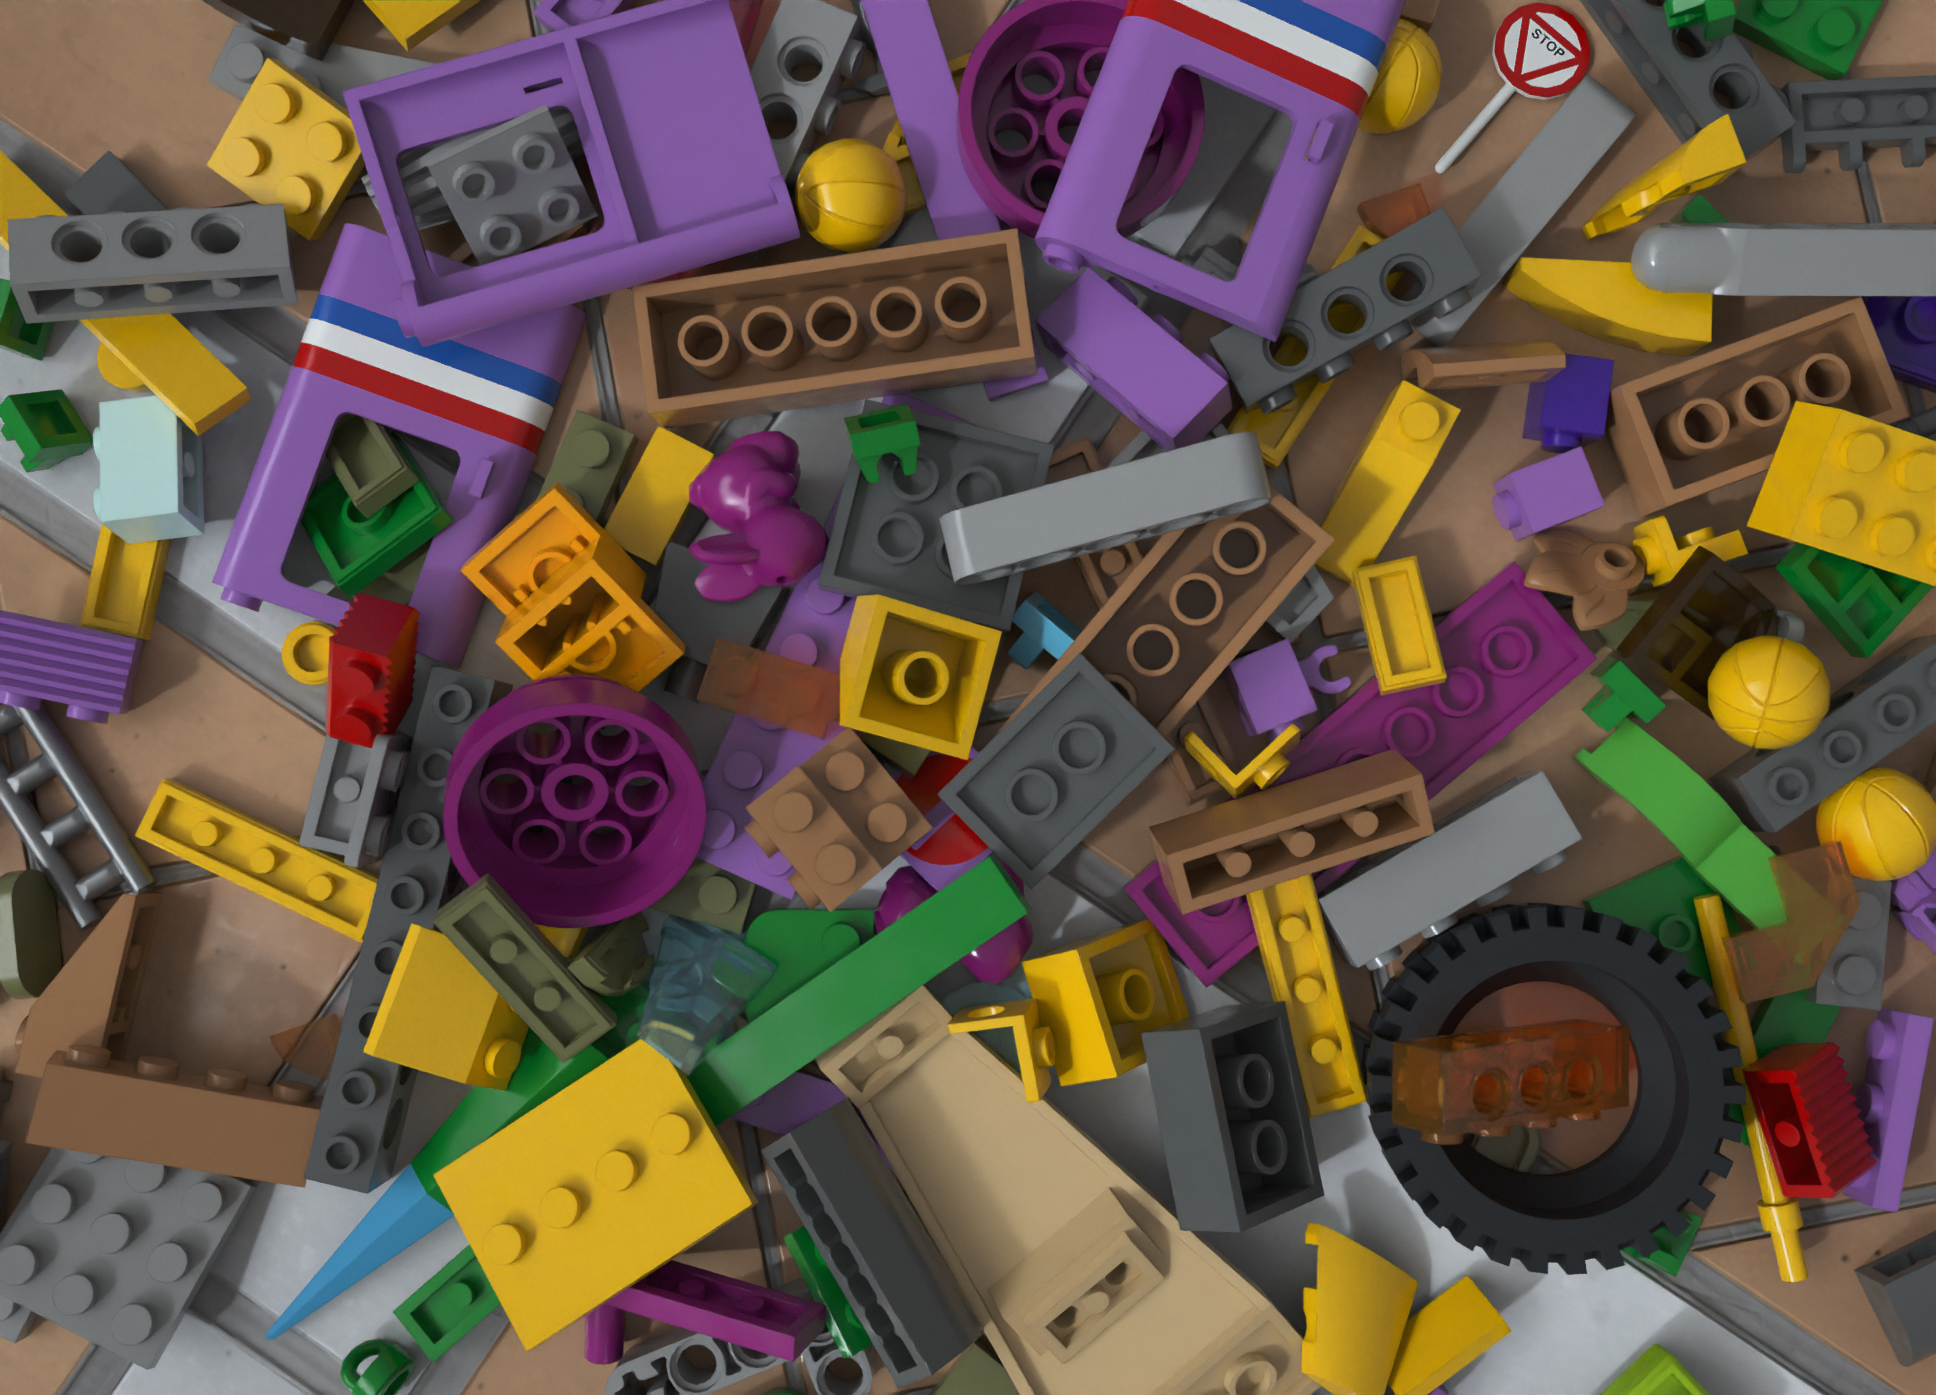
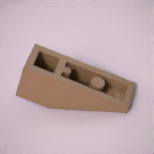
[15,890,163,1078]

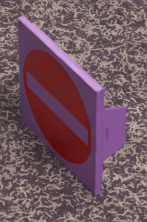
[891,747,994,892]

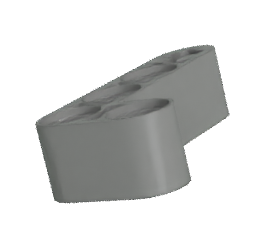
[605,1277,876,1395]

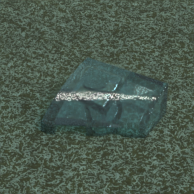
[637,914,777,1076]

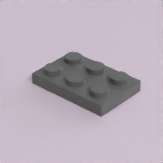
[937,652,1175,890]

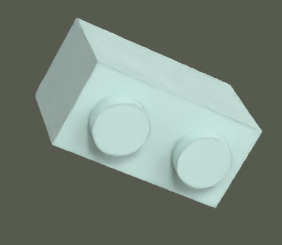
[93,395,204,544]

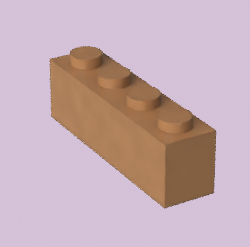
[1148,749,1435,915]
[25,1044,324,1188]

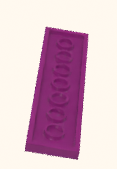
[1122,561,1597,988]

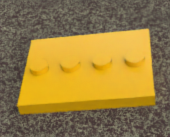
[433,1031,759,1352]

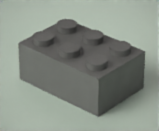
[1141,1001,1324,1233]

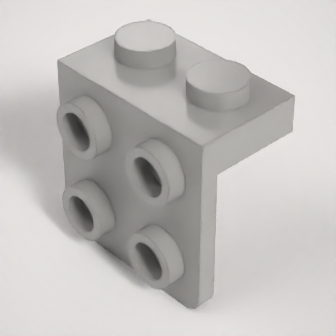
[299,734,411,868]

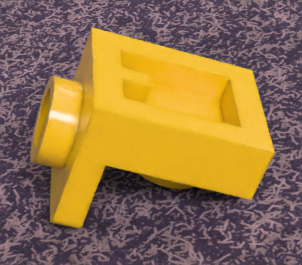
[1632,515,1748,587]

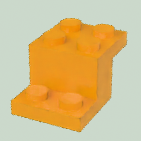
[460,482,686,693]

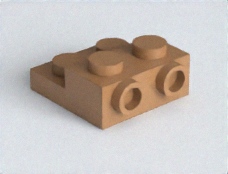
[744,727,933,912]

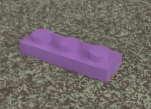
[1843,1007,1934,1213]

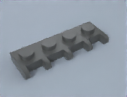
[1780,75,1936,174]

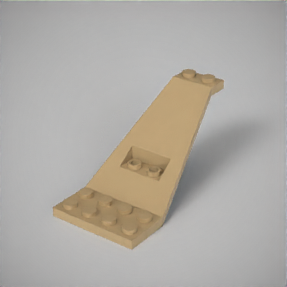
[815,984,1321,1395]

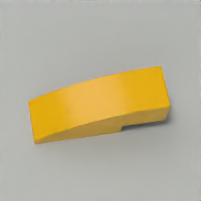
[1504,257,1713,356]

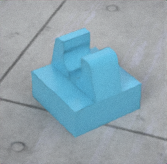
[1007,592,1083,670]

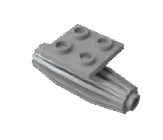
[361,93,598,266]

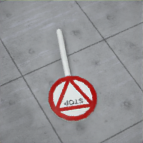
[1435,3,1591,174]

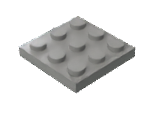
[0,1147,258,1370]

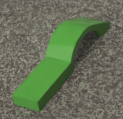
[1573,717,1844,964]

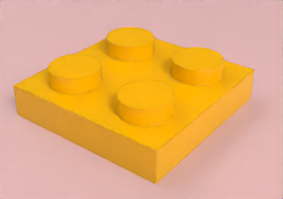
[207,58,365,241]

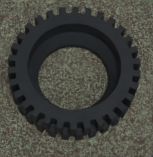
[1362,902,1746,1275]

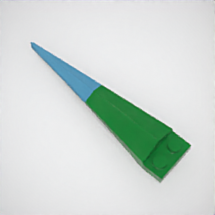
[266,979,698,1340]

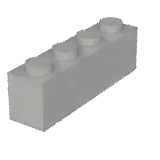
[1317,771,1582,970]

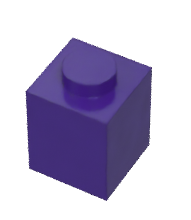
[1522,353,1614,454]

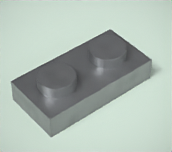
[1805,873,1892,1011]

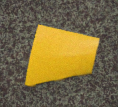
[1582,114,1746,242]
[1301,1223,1419,1395]

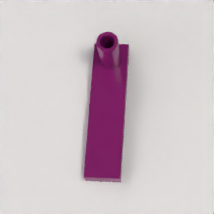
[584,1260,826,1365]

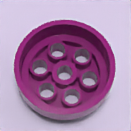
[956,0,1205,239]
[443,674,706,928]

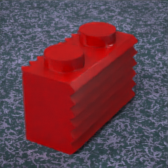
[326,593,420,749]
[1741,1042,1877,1198]

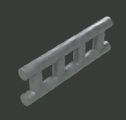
[0,701,158,931]

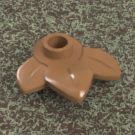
[1523,529,1645,631]

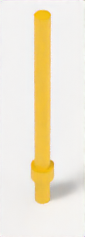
[1693,893,1809,1282]

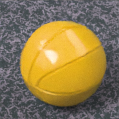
[1358,19,1443,135]
[795,138,907,253]
[1708,635,1830,750]
[1816,767,1936,882]

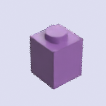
[1492,446,1605,542]

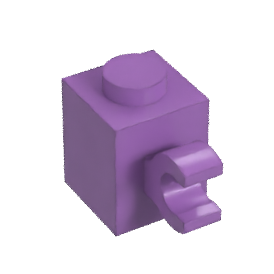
[1222,638,1351,743]

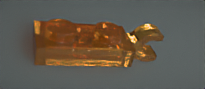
[697,637,873,741]

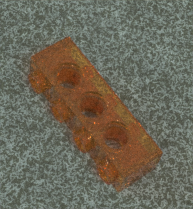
[1392,1018,1629,1145]

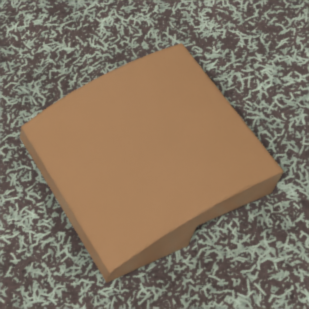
[1400,340,1566,391]

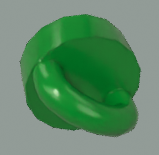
[340,1339,416,1395]

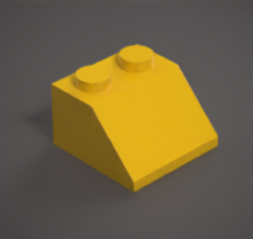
[840,594,1002,760]
[1021,918,1190,1086]
[363,923,529,1091]

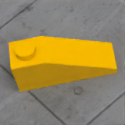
[1314,380,1461,587]

